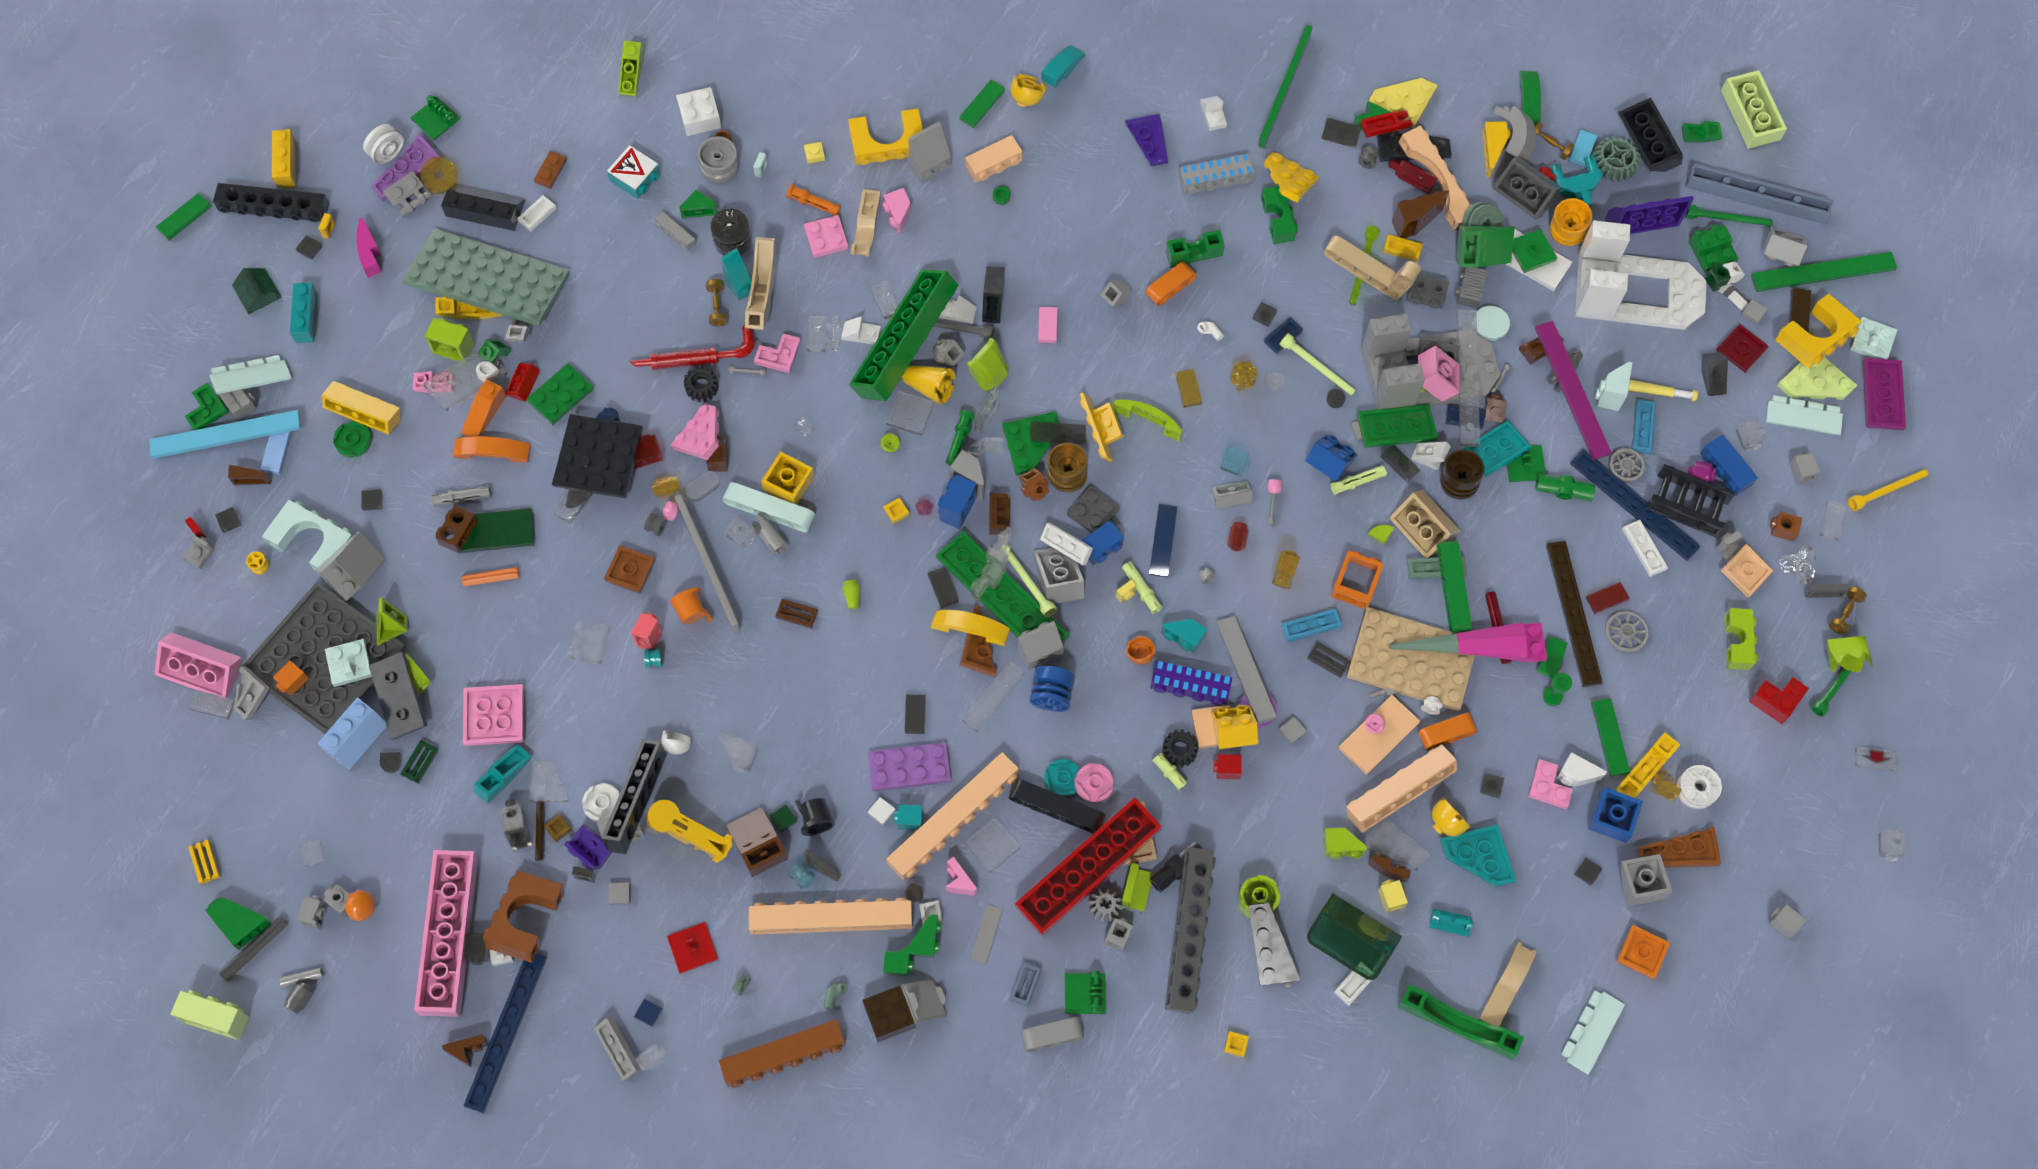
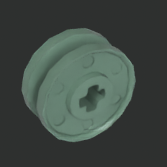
[1462,202,1504,226]

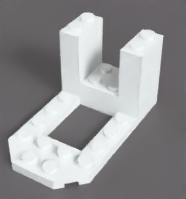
[1575,220,1706,330]

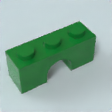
[1261,186,1298,245]
[1166,230,1225,267]

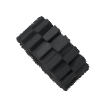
[683,366,718,402]
[1162,729,1199,768]

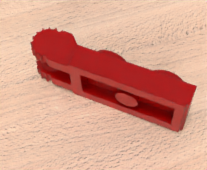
[1360,110,1413,138]

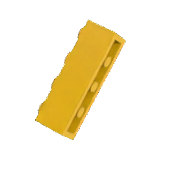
[321,381,401,435]

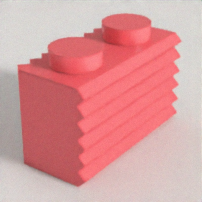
[631,613,662,650]

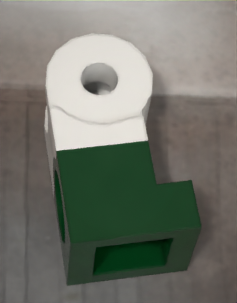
[1705,262,1744,292]

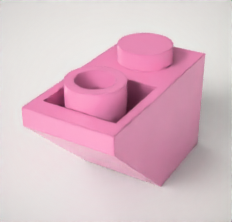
[882,188,911,233]

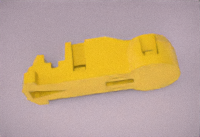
[646,800,732,863]

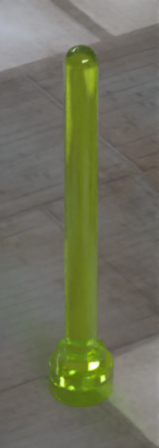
[1349,226,1380,305]

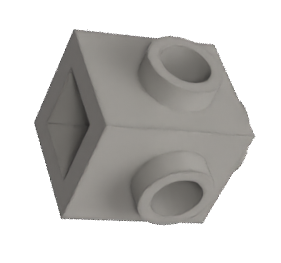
[931,339,965,366]

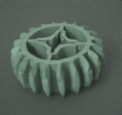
[1592,136,1641,182]

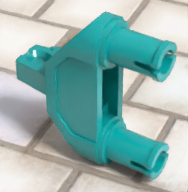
[1550,155,1604,207]

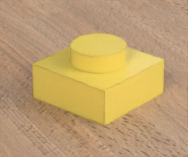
[804,142,825,164]
[1116,580,1136,603]

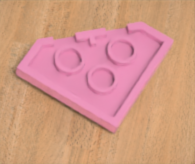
[671,403,720,460]

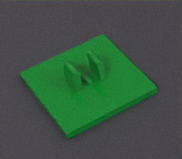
[1507,445,1546,482]

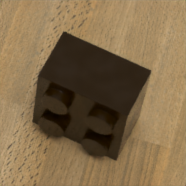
[862,985,916,1043]

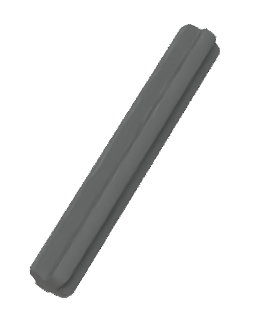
[219,917,288,981]

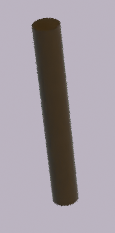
[535,801,544,861]

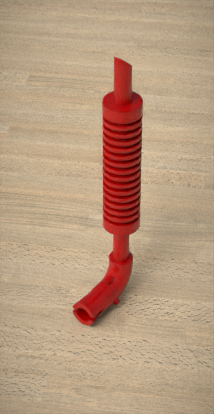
[629,325,756,370]

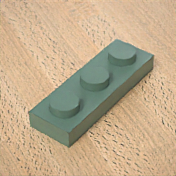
[1407,556,1467,579]

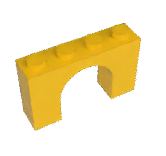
[848,108,923,165]
[1775,294,1862,369]

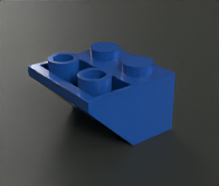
[1305,435,1358,481]

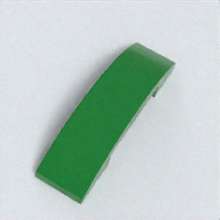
[1519,71,1541,126]

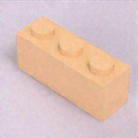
[965,135,1022,183]

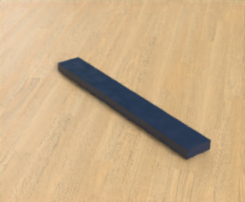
[1570,449,1701,561]
[463,954,547,1114]

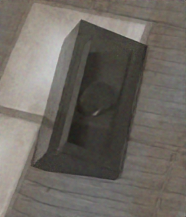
[1321,118,1361,148]
[1381,445,1420,482]

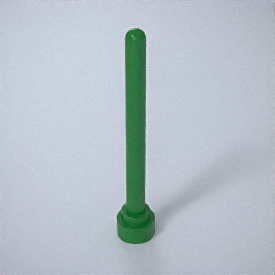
[1685,205,1773,226]
[1811,668,1852,717]

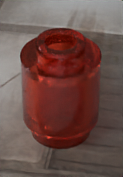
[1227,522,1249,552]

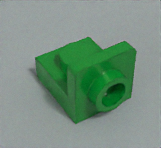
[478,339,511,364]

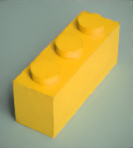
[272,129,296,189]

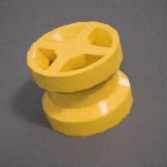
[246,551,269,575]

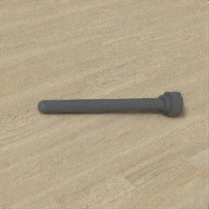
[933,320,994,340]

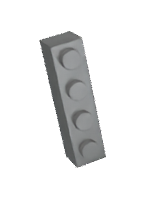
[655,212,696,251]

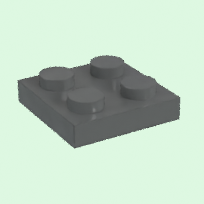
[1067,486,1120,533]

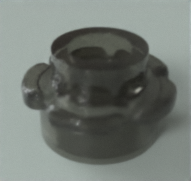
[905,883,924,903]

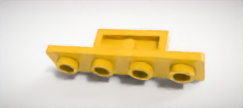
[1080,392,1124,462]

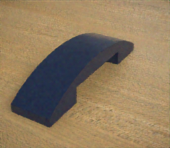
[1149,504,1177,577]

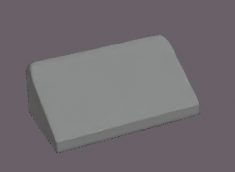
[1211,481,1253,508]

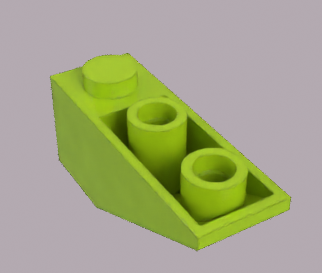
[618,40,645,96]

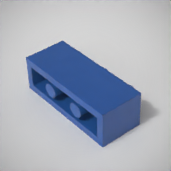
[1700,435,1758,496]

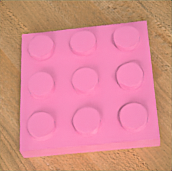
[463,684,524,746]

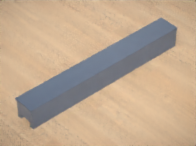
[1685,164,1834,225]

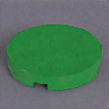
[333,421,372,458]

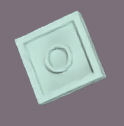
[1850,317,1897,359]
[325,639,372,687]

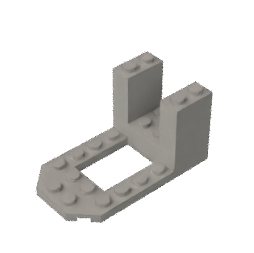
[1361,314,1500,409]

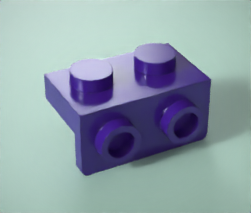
[564,824,613,870]

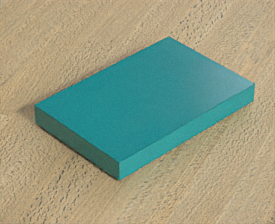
[1463,420,1531,478]

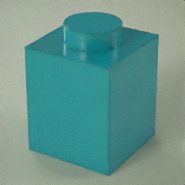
[894,805,923,830]

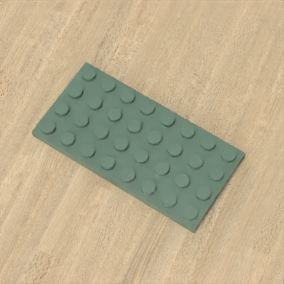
[402,228,570,326]

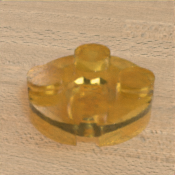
[420,157,457,194]

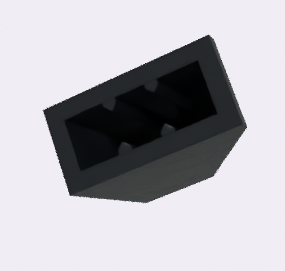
[982,266,1005,323]

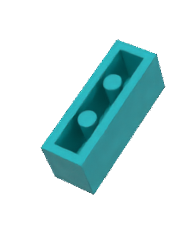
[290,283,317,343]

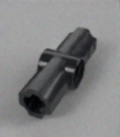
[1149,841,1203,893]

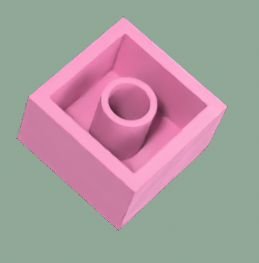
[1418,346,1460,402]

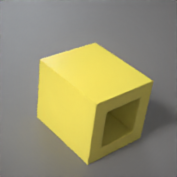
[1378,879,1408,913]

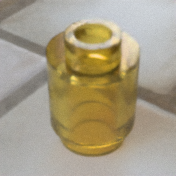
[651,476,680,499]

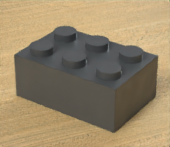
[1493,157,1562,220]

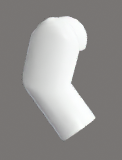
[1197,322,1224,341]

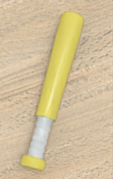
[1628,380,1698,401]

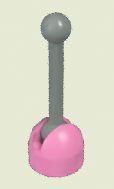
[1267,479,1283,525]

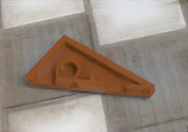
[959,605,997,677]

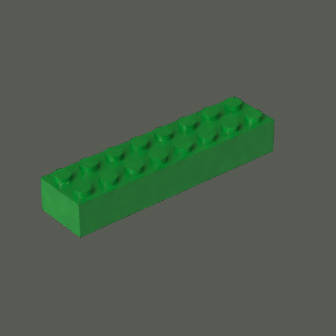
[849,269,959,402]

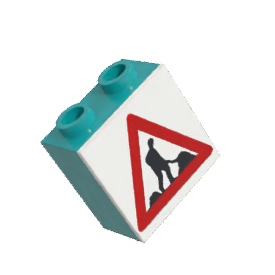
[607,145,660,199]

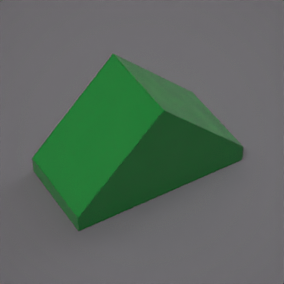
[679,189,718,219]

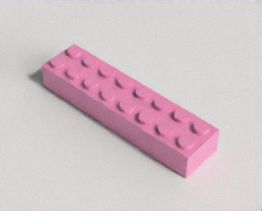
[414,850,479,1017]

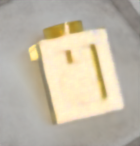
[1652,769,1682,802]

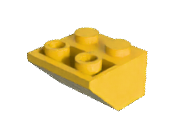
[1211,705,1258,749]

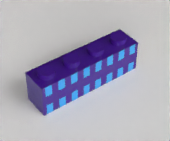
[1150,661,1233,706]

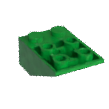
[1457,226,1515,267]

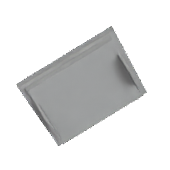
[901,978,947,1023]

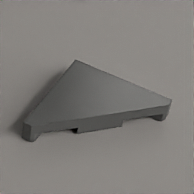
[803,849,841,881]

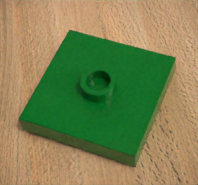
[1512,229,1557,273]

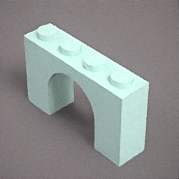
[262,500,353,570]

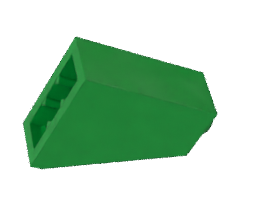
[205,897,272,950]

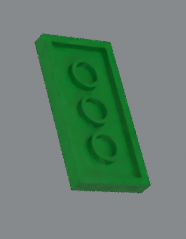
[1357,404,1438,448]

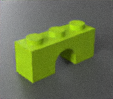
[1725,608,1758,670]

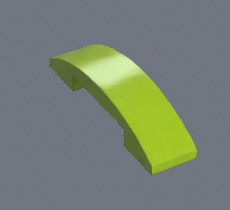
[1113,400,1182,442]

